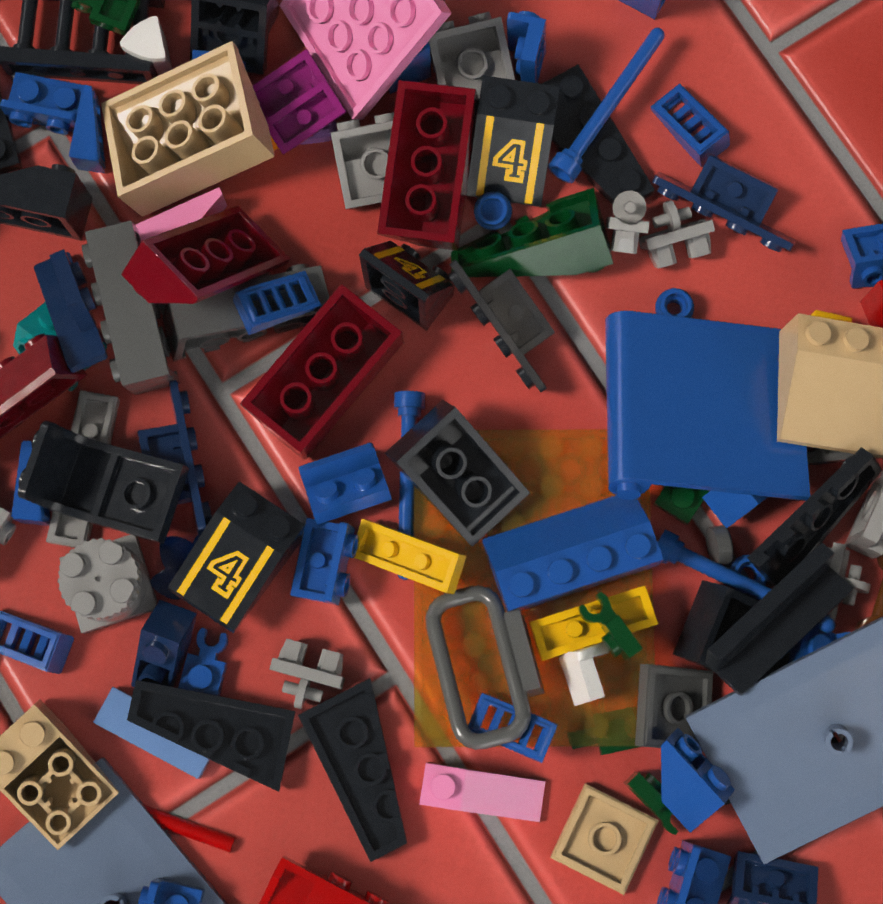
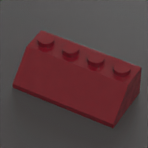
[377,80,479,251]
[121,206,291,304]
[240,284,404,461]
[0,334,87,439]

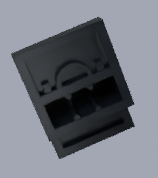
[190,0,280,75]

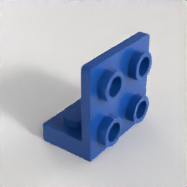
[656,840,731,904]

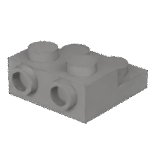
[428,12,515,99]
[330,112,394,209]
[845,471,883,559]

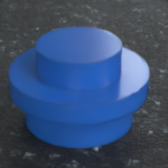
[474,192,512,231]

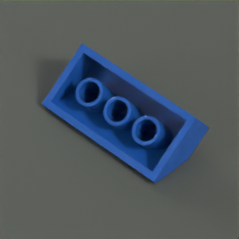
[482,495,664,612]

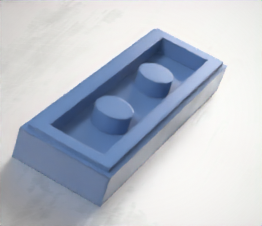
[93,687,210,779]

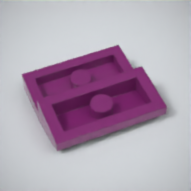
[253,49,347,155]

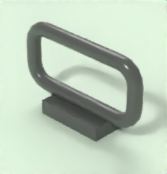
[425,585,545,750]

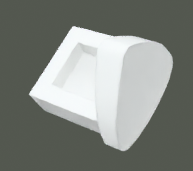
[120,16,172,75]
[559,642,609,706]

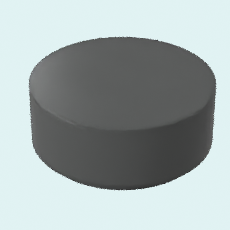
[706,525,734,565]

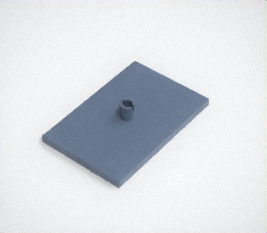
[686,616,883,864]
[0,758,227,904]

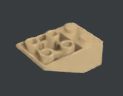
[0,699,119,850]

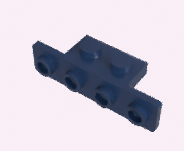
[652,154,795,252]
[34,249,108,373]
[138,380,212,538]

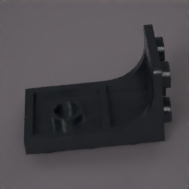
[18,421,190,544]

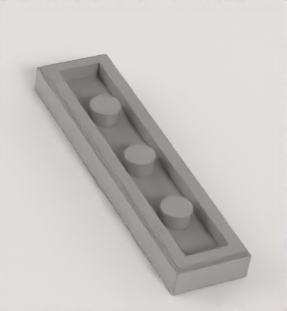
[46,390,120,548]

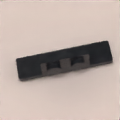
[448,259,555,393]

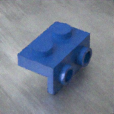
[290,518,358,606]

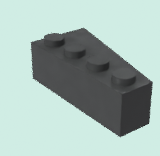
[82,220,180,395]
[163,264,329,362]

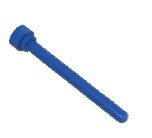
[548,28,665,183]
[394,391,425,580]
[658,529,836,633]

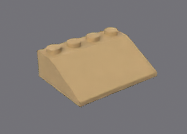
[101,41,275,217]
[777,313,883,459]

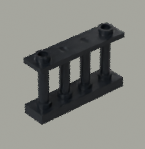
[0,0,165,84]

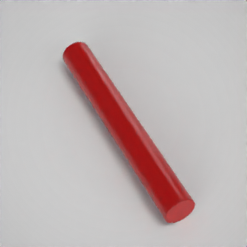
[144,805,236,853]

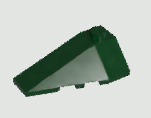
[451,188,613,278]

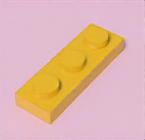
[354,519,467,594]
[529,586,658,662]

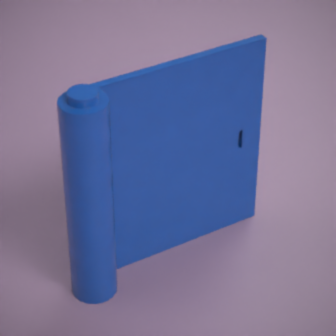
[605,311,810,501]

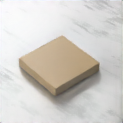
[550,783,659,895]

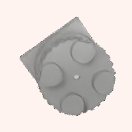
[58,535,158,634]

